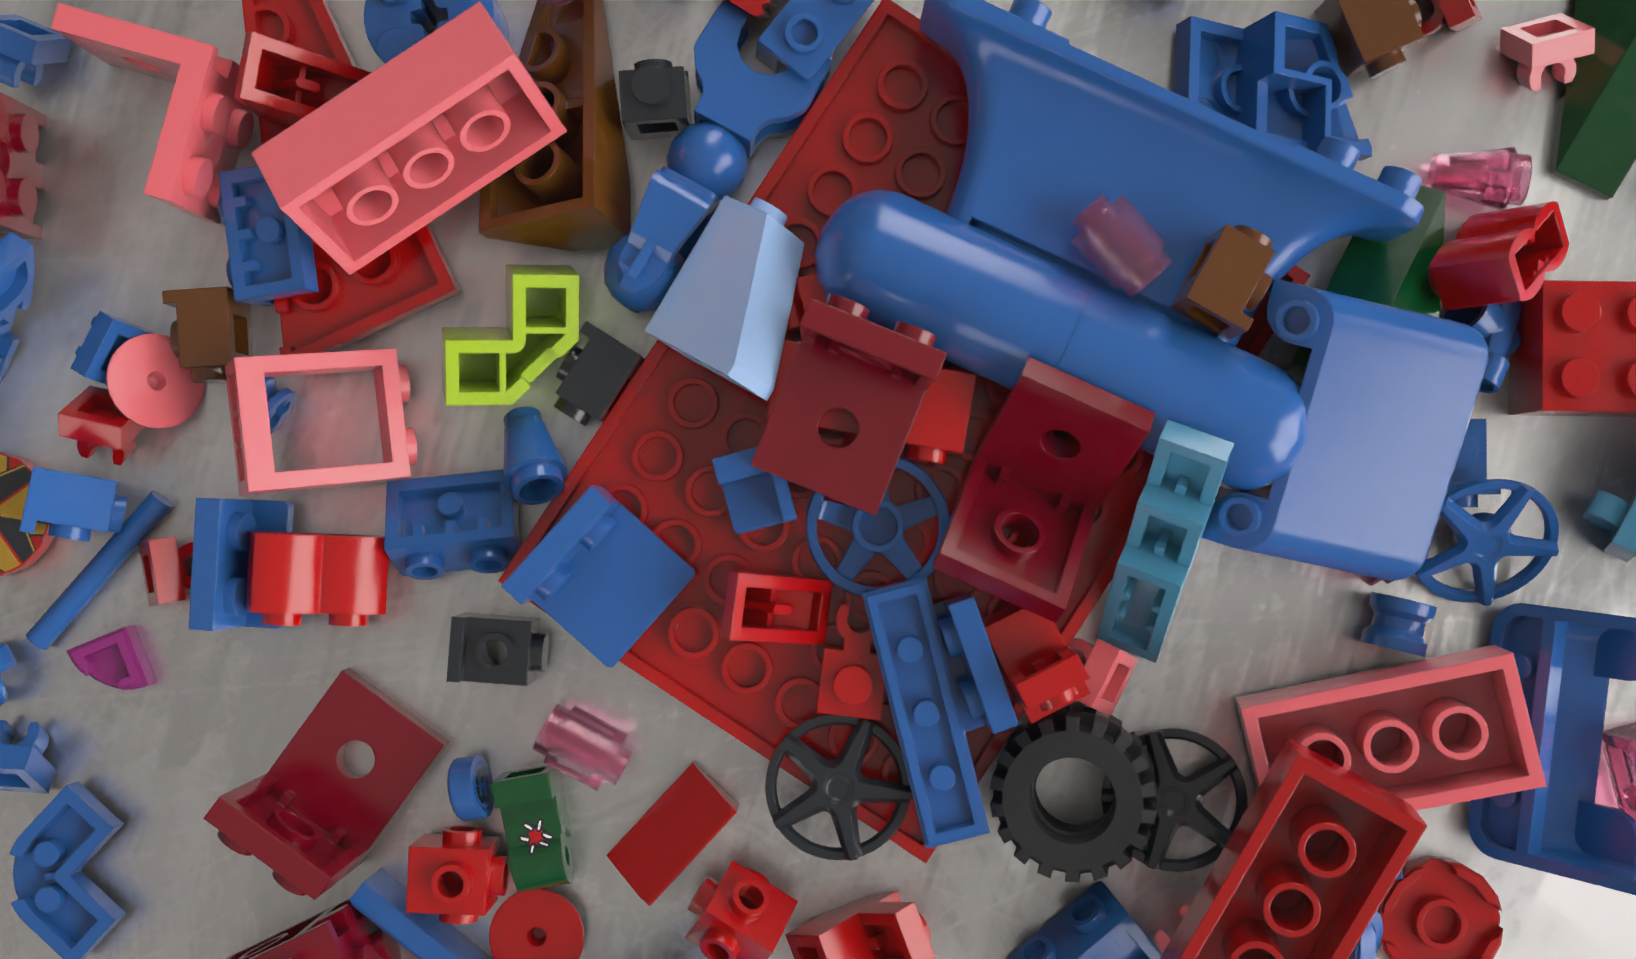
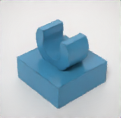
[1582,490,1636,563]

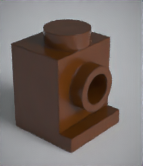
[1169,224,1276,340]
[162,286,253,383]

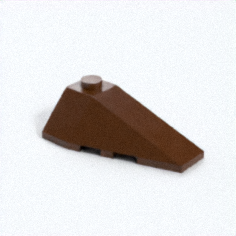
[479,0,631,252]

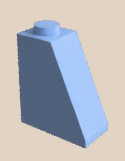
[645,195,805,401]

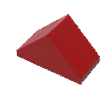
[234,31,372,125]
[721,567,833,645]

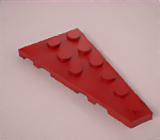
[242,0,461,355]

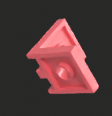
[51,3,254,224]

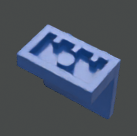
[501,485,696,667]

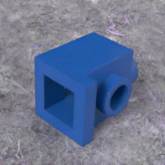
[19,466,127,542]

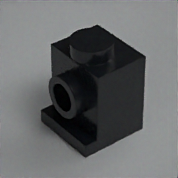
[618,59,692,140]
[554,321,645,426]
[446,612,549,686]

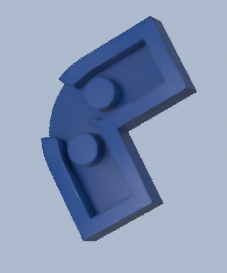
[9,781,127,959]

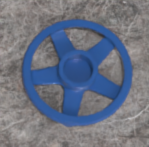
[805,457,950,597]
[1415,479,1559,606]

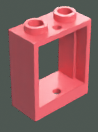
[225,348,417,496]

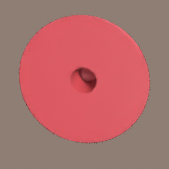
[106,333,205,429]

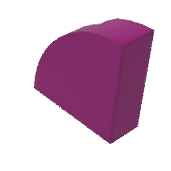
[66,625,158,690]

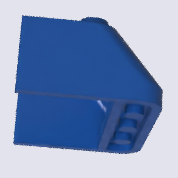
[1468,603,1636,895]

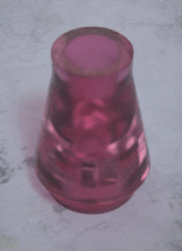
[1427,147,1532,210]

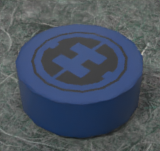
[447,754,494,822]

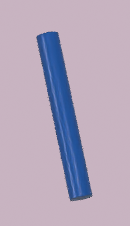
[26,491,173,650]

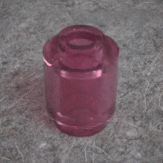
[1071,194,1173,298]
[533,704,634,791]

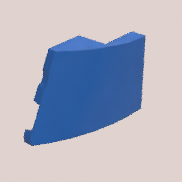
[1174,11,1372,161]

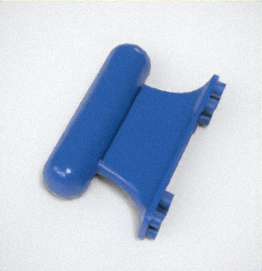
[814,0,1425,492]

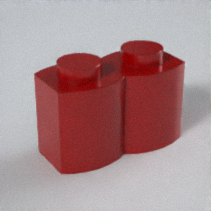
[1428,201,1569,310]
[245,531,389,627]

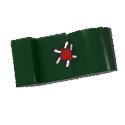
[490,762,574,893]

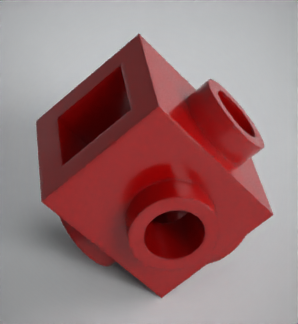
[406,825,509,924]
[684,860,798,959]

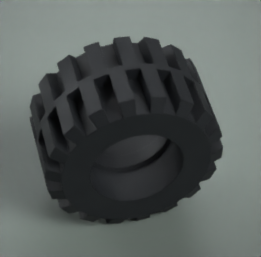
[990,706,1157,883]

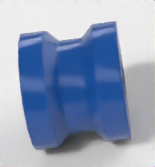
[1360,592,1437,657]

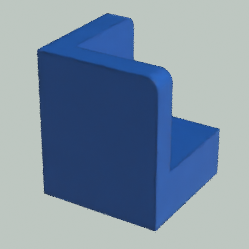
[712,447,798,534]

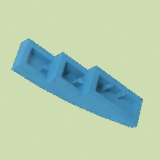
[1096,420,1235,663]

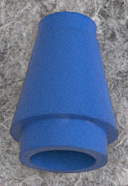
[503,406,568,505]

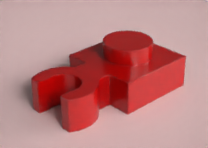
[816,603,885,721]

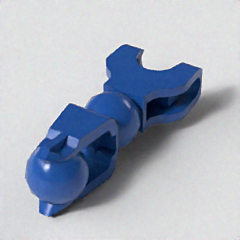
[603,0,833,313]

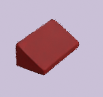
[606,762,739,906]

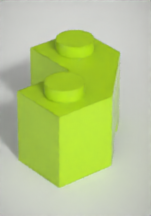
[442,264,579,406]

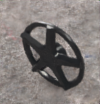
[765,714,911,861]
[1101,728,1248,872]

